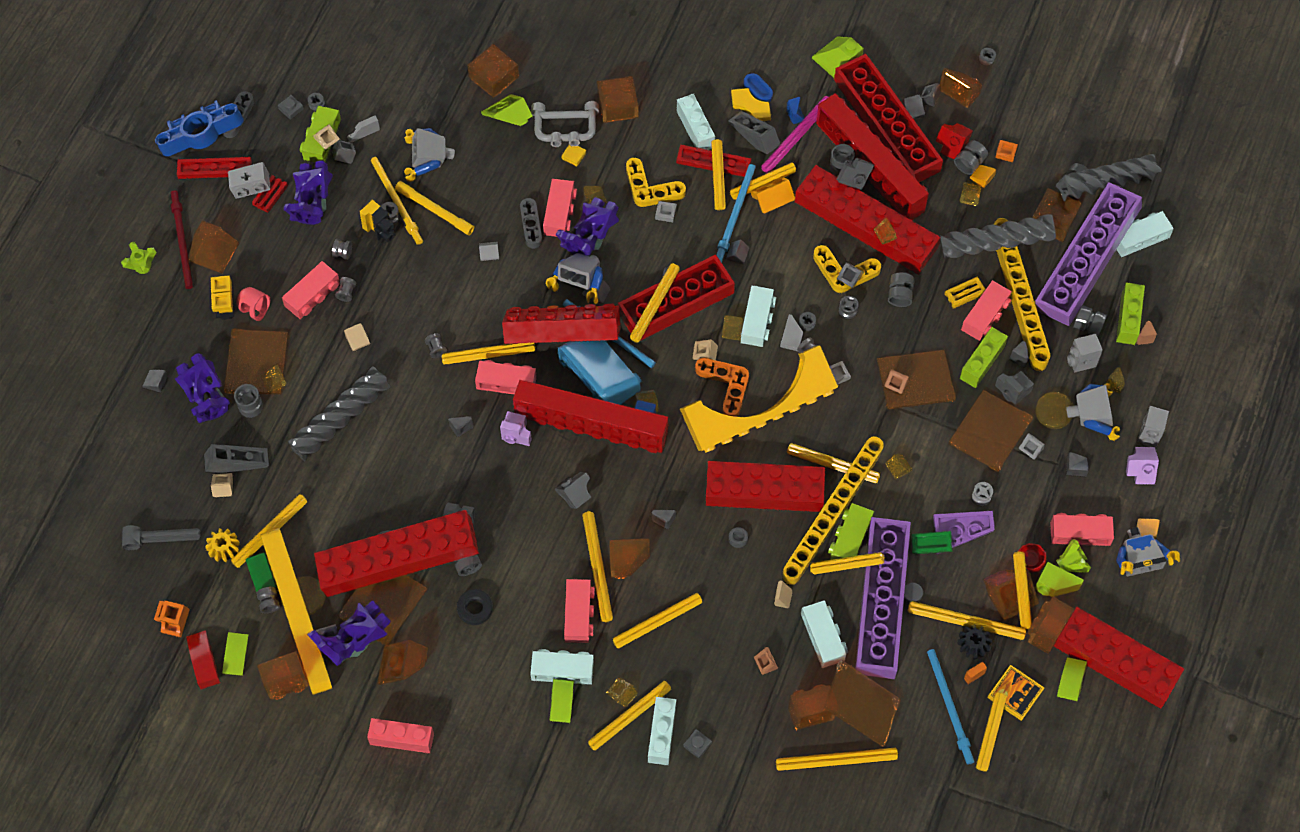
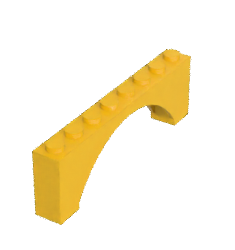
[680,345,838,453]

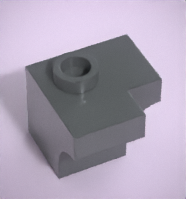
[836,158,874,190]
[995,371,1034,405]
[555,472,591,509]

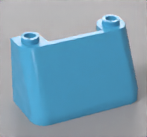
[558,340,641,405]

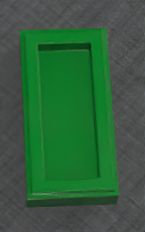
[912,531,953,554]
[245,553,277,592]

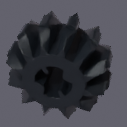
[957,624,992,660]

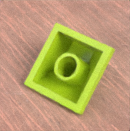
[812,37,864,78]
[481,94,533,126]

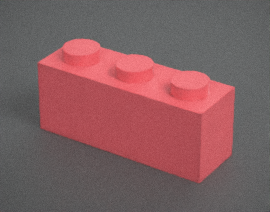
[543,179,577,237]
[282,261,340,319]
[961,280,1012,341]
[475,360,536,394]
[1050,513,1114,546]
[564,579,595,643]
[367,718,434,753]

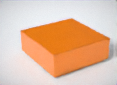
[995,140,1018,162]
[964,662,987,684]

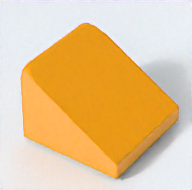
[970,165,996,188]
[1136,519,1160,539]

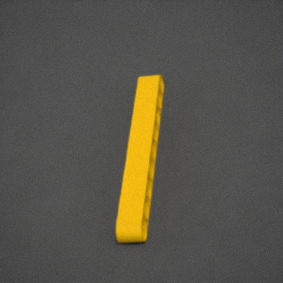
[994,218,1050,371]
[783,437,883,585]
[260,528,332,695]

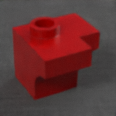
[936,123,973,159]

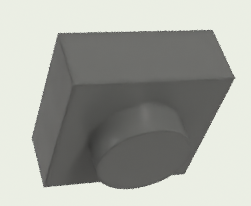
[278,95,304,120]
[683,729,712,759]

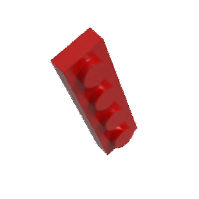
[676,145,751,177]
[177,157,252,179]

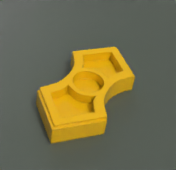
[731,88,771,121]

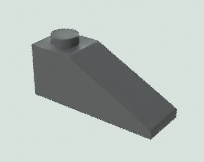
[728,111,780,154]
[204,444,269,473]

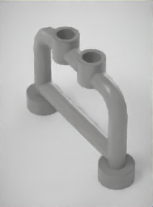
[531,101,599,147]

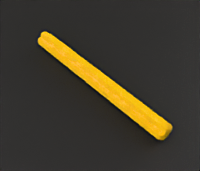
[582,511,613,622]
[908,601,1026,640]
[776,748,898,771]

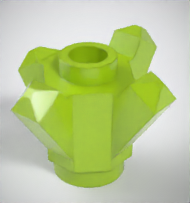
[121,242,157,274]
[1056,540,1091,573]

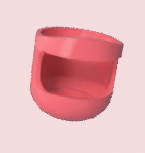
[236,287,270,321]

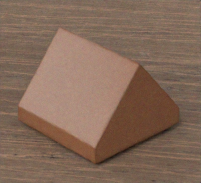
[1136,321,1157,345]
[884,369,909,394]
[754,647,778,675]

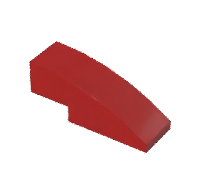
[186,630,220,689]

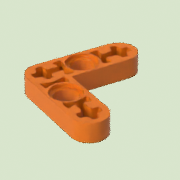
[695,358,749,417]

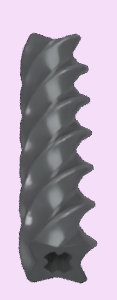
[1056,154,1162,201]
[940,214,1056,258]
[288,366,390,462]

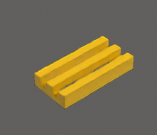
[944,276,986,309]

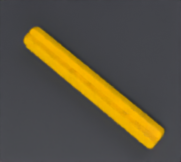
[711,139,726,211]
[730,163,796,200]
[810,552,885,574]
[1013,552,1032,629]
[976,692,1007,772]

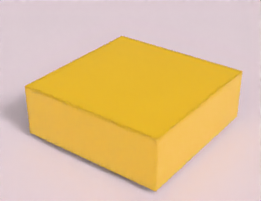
[562,145,586,166]

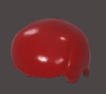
[1017,543,1047,573]

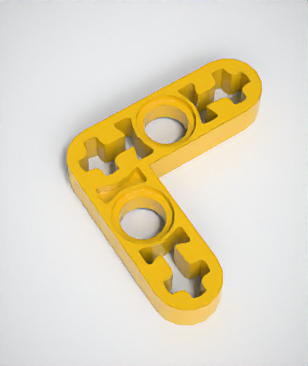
[626,158,686,207]
[813,245,881,293]

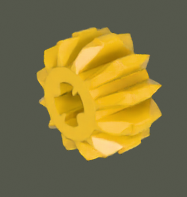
[205,528,240,562]

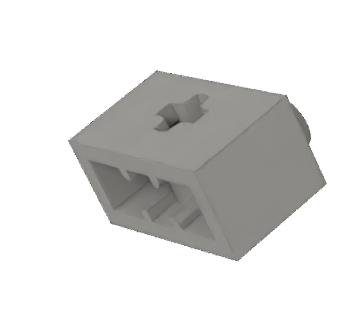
[228,162,270,199]
[1067,334,1103,373]
[1138,406,1169,447]

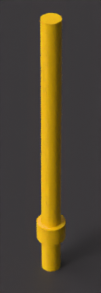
[371,157,423,245]

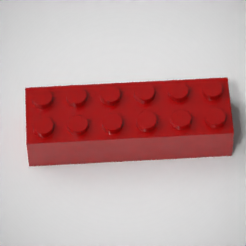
[618,255,735,343]
[502,304,621,344]
[706,461,825,512]
[1054,607,1184,709]

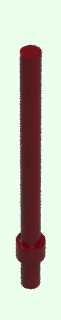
[171,190,193,289]

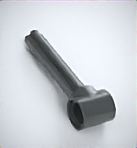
[122,525,201,550]

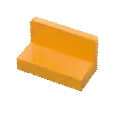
[750,177,795,213]

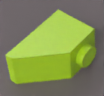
[1035,562,1084,597]

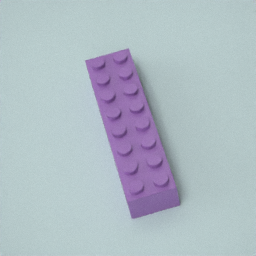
[1035,182,1142,326]
[854,517,911,679]

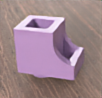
[500,411,532,446]
[1126,447,1159,484]

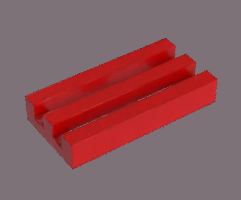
[252,175,288,213]

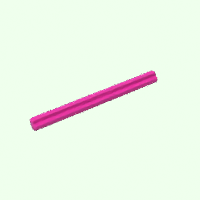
[761,96,829,173]

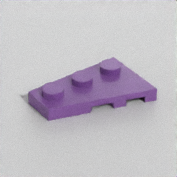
[933,511,995,554]

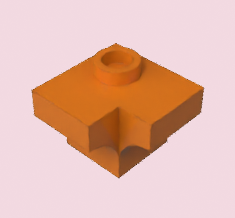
[154,601,190,638]

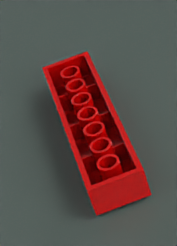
[834,54,943,182]
[816,93,929,220]
[795,165,941,275]
[513,379,668,453]
[314,510,479,597]

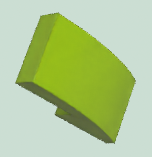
[222,632,249,676]
[1057,657,1087,701]
[549,679,574,723]

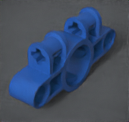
[155,100,244,156]

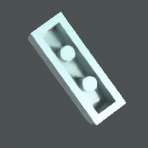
[677,94,715,150]
[1117,211,1174,257]
[741,285,776,347]
[801,600,848,668]
[531,649,594,684]
[648,697,676,765]

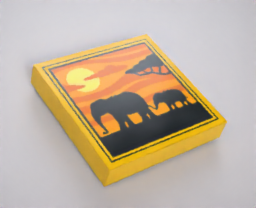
[988,665,1044,721]

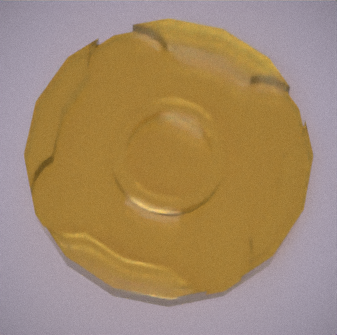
[1035,392,1073,429]
[297,576,326,615]

